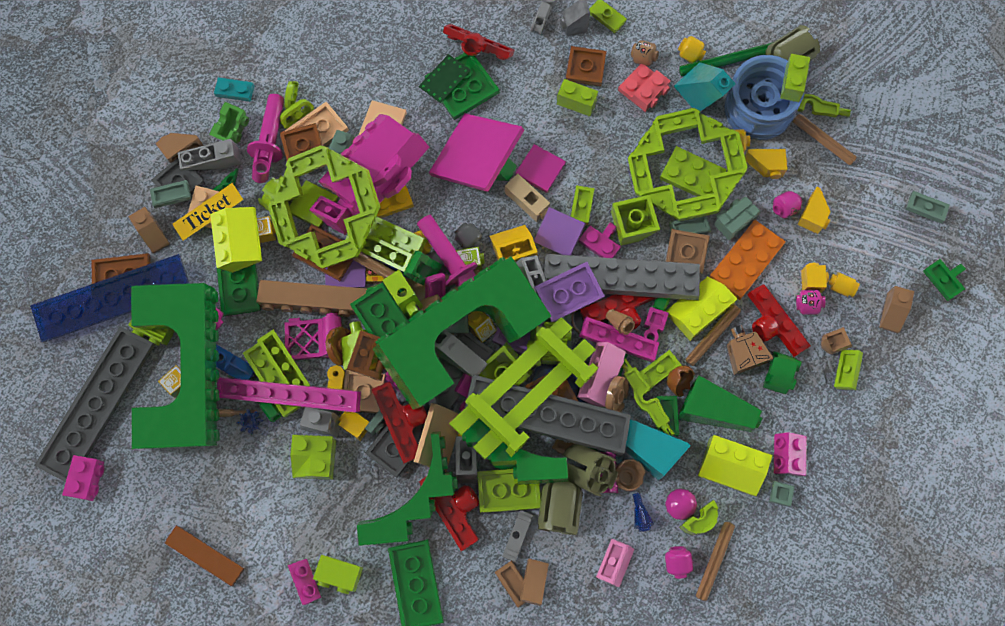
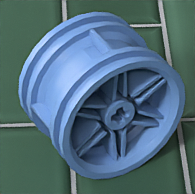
[724,55,804,140]

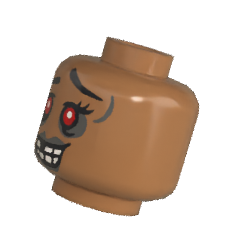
[631,40,659,66]

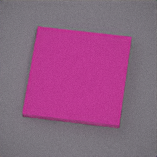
[429,113,524,192]

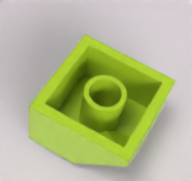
[611,195,660,246]
[290,435,337,480]

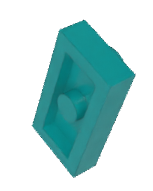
[214,77,255,102]

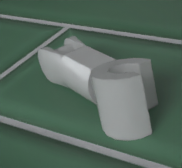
[530,0,557,35]

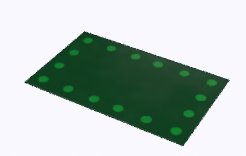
[418,54,470,103]

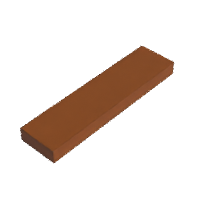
[164,525,245,587]

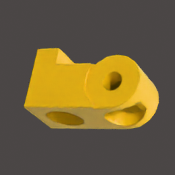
[327,365,345,389]

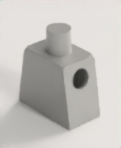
[300,407,340,438]

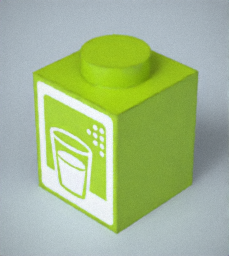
[456,247,485,271]

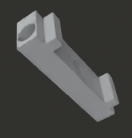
[502,510,533,562]

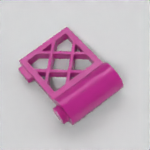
[285,313,342,361]

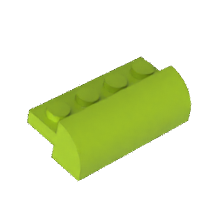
[346,216,427,272]
[243,329,311,418]

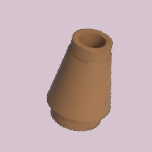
[606,309,635,335]

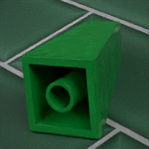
[678,376,762,432]

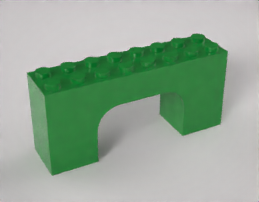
[372,256,551,410]
[131,283,220,449]

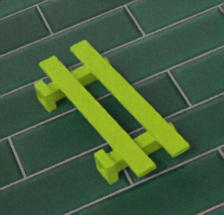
[449,317,598,459]

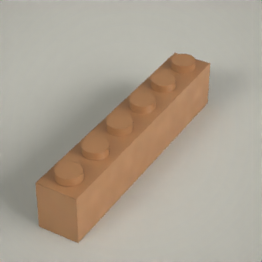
[257,280,367,317]

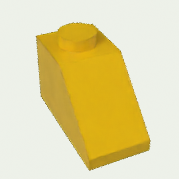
[745,149,787,179]
[797,187,831,234]

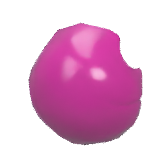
[665,488,697,520]

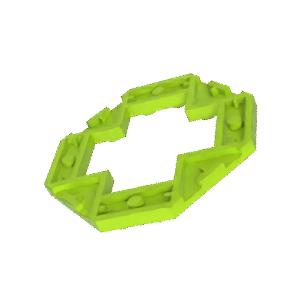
[628,108,748,221]
[268,145,380,268]

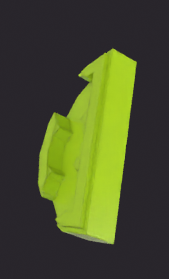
[285,81,299,110]

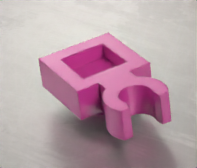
[643,307,669,341]

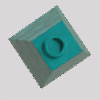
[674,62,736,111]
[625,419,691,481]

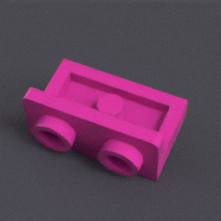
[774,432,807,477]
[62,455,105,501]

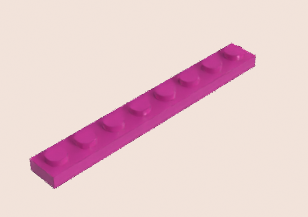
[217,377,361,412]

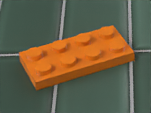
[709,220,786,300]

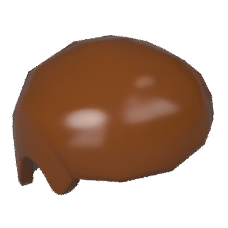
[667,365,695,397]

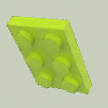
[660,146,727,197]
[477,469,541,513]

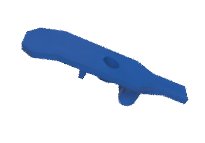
[216,344,255,380]

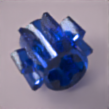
[236,409,263,435]

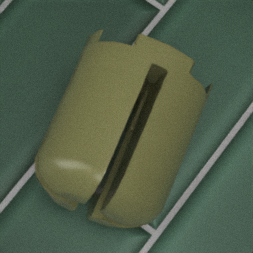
[766,25,820,61]
[563,444,618,496]
[537,482,583,535]

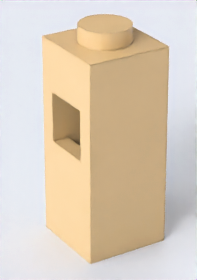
[505,174,550,222]

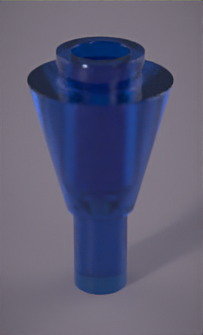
[633,493,654,532]

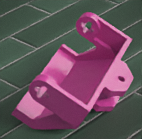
[318,114,429,216]

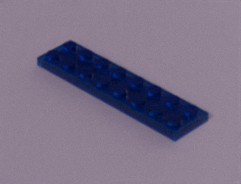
[30,254,190,342]

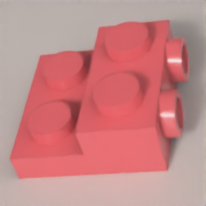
[618,64,671,112]

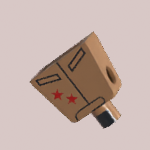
[727,325,773,375]

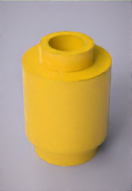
[828,272,860,297]

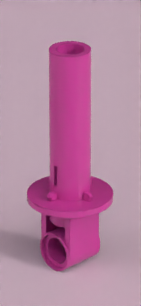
[247,94,284,183]
[417,215,478,288]

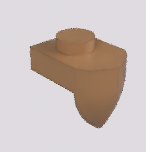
[821,327,852,354]

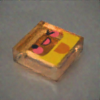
[365,264,386,284]

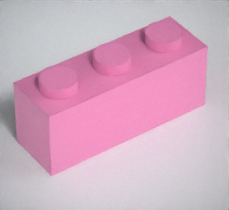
[577,342,626,407]

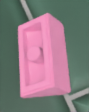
[596,539,634,587]

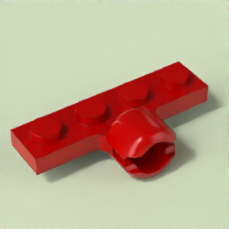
[443,24,515,60]
[747,284,811,357]
[580,295,657,330]
[371,381,427,464]
[418,476,480,551]

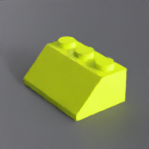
[210,207,262,273]
[665,276,737,341]
[698,435,772,497]

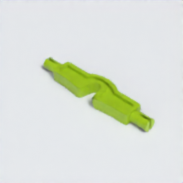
[797,94,851,118]
[622,358,675,436]

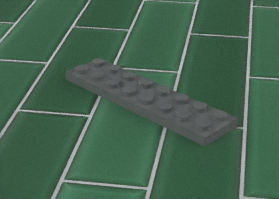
[544,254,700,300]
[34,327,155,482]
[365,333,494,478]
[465,375,631,455]

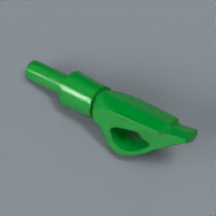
[213,168,239,192]

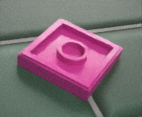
[515,144,566,193]

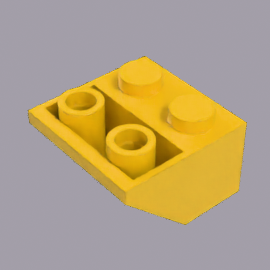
[489,225,538,262]

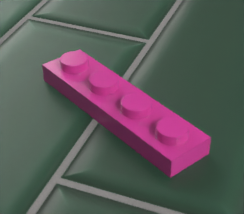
[579,317,659,362]

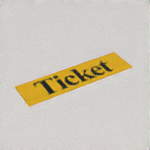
[172,183,243,241]

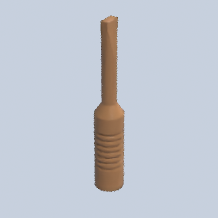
[219,409,258,417]

